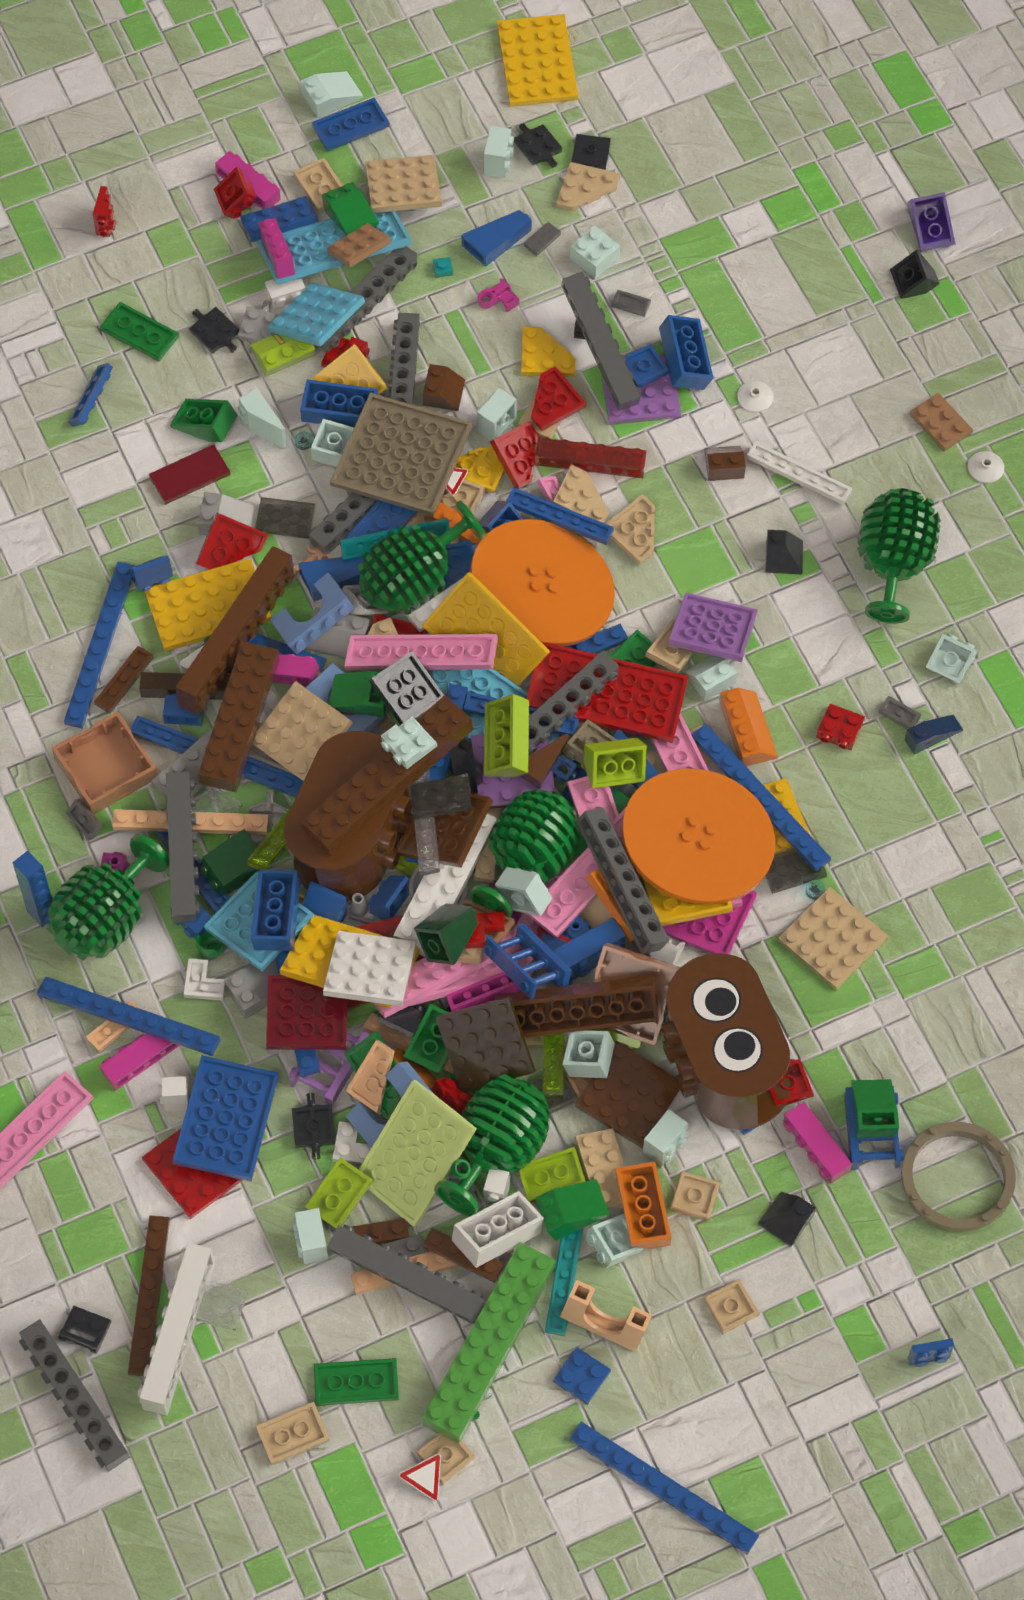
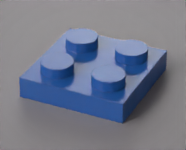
[625,344,669,388]
[908,1338,954,1367]
[553,1347,611,1405]

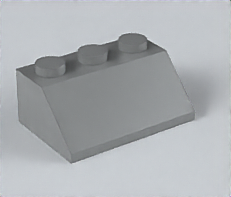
[306,607,370,658]

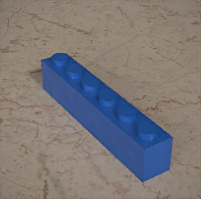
[12,851,53,927]

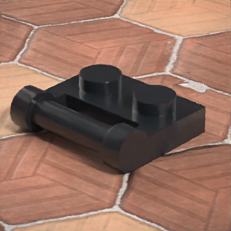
[58,1305,112,1354]

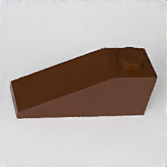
[520,734,570,788]

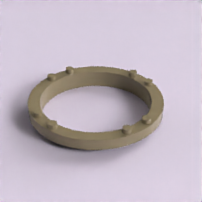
[901,1122,1016,1232]

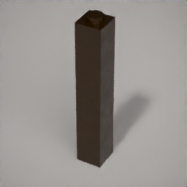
[139,672,230,700]

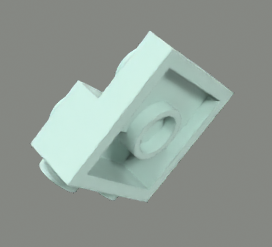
[926,633,977,684]
[381,716,437,769]
[587,1214,644,1268]

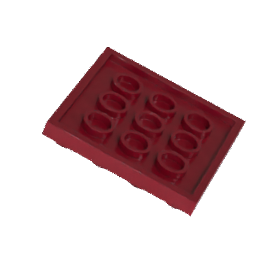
[266,975,347,1050]

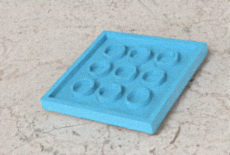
[267,283,365,347]
[204,872,315,972]

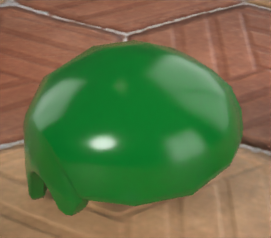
[196,931,226,959]

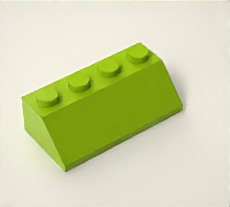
[484,694,529,777]

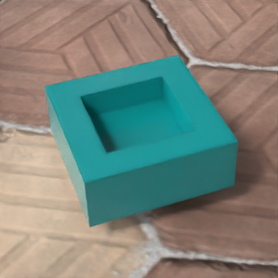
[433,257,453,278]

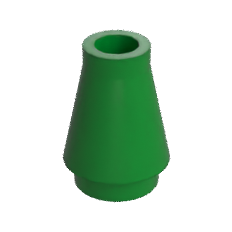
[448,1159,471,1179]

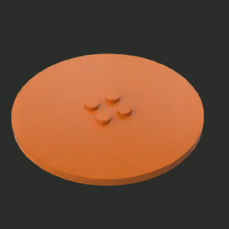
[470,519,615,646]
[622,769,775,905]

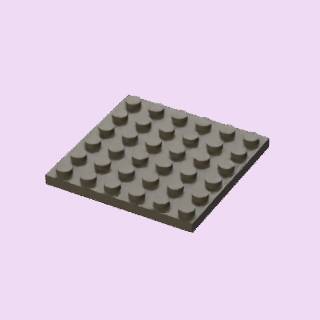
[330,393,473,516]

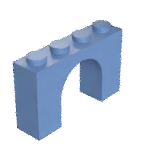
[270,573,355,655]
[306,663,387,733]
[346,1062,434,1148]

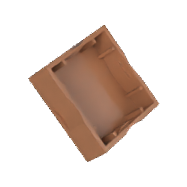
[52,711,158,814]
[594,942,681,1045]

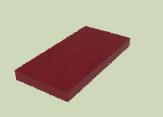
[149,444,231,505]

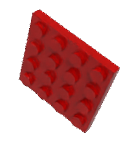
[142,1128,255,1219]

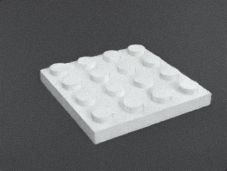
[323,931,416,1006]

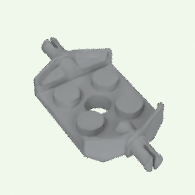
[249,790,288,870]

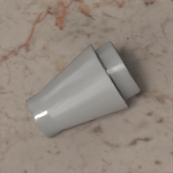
[349,893,368,917]

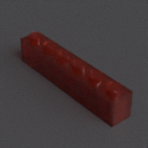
[535,437,647,478]

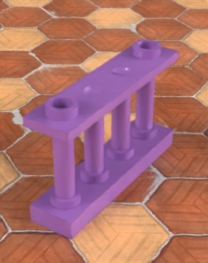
[288,1031,370,1106]

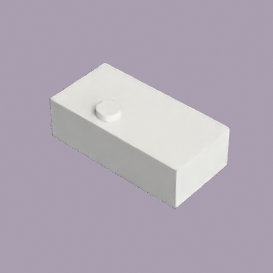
[452,1191,544,1268]

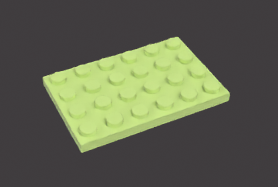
[359,1080,477,1227]

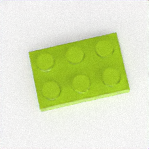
[519,1147,586,1204]
[305,1157,374,1229]

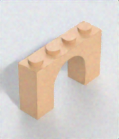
[560,1280,652,1352]

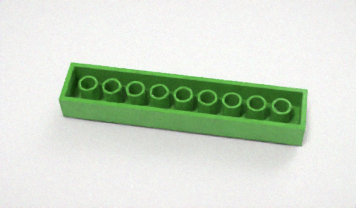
[422,1242,556,1443]

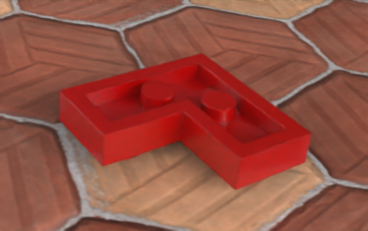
[465,912,505,949]

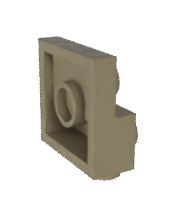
[564,720,616,771]

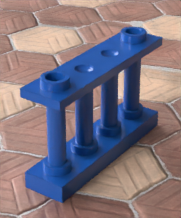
[483,923,572,999]
[844,1086,904,1170]

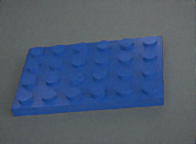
[172,1055,279,1182]

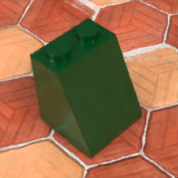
[199,829,266,897]
[414,904,478,965]

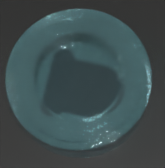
[295,431,313,450]
[805,879,825,900]

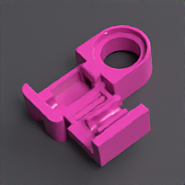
[478,278,520,312]

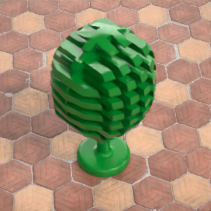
[857,488,941,624]
[357,500,487,616]
[470,790,582,917]
[47,834,170,961]
[434,1074,550,1216]

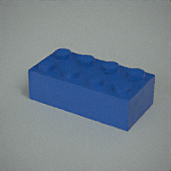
[659,315,713,390]
[300,379,378,428]
[251,870,301,951]
[552,917,626,987]

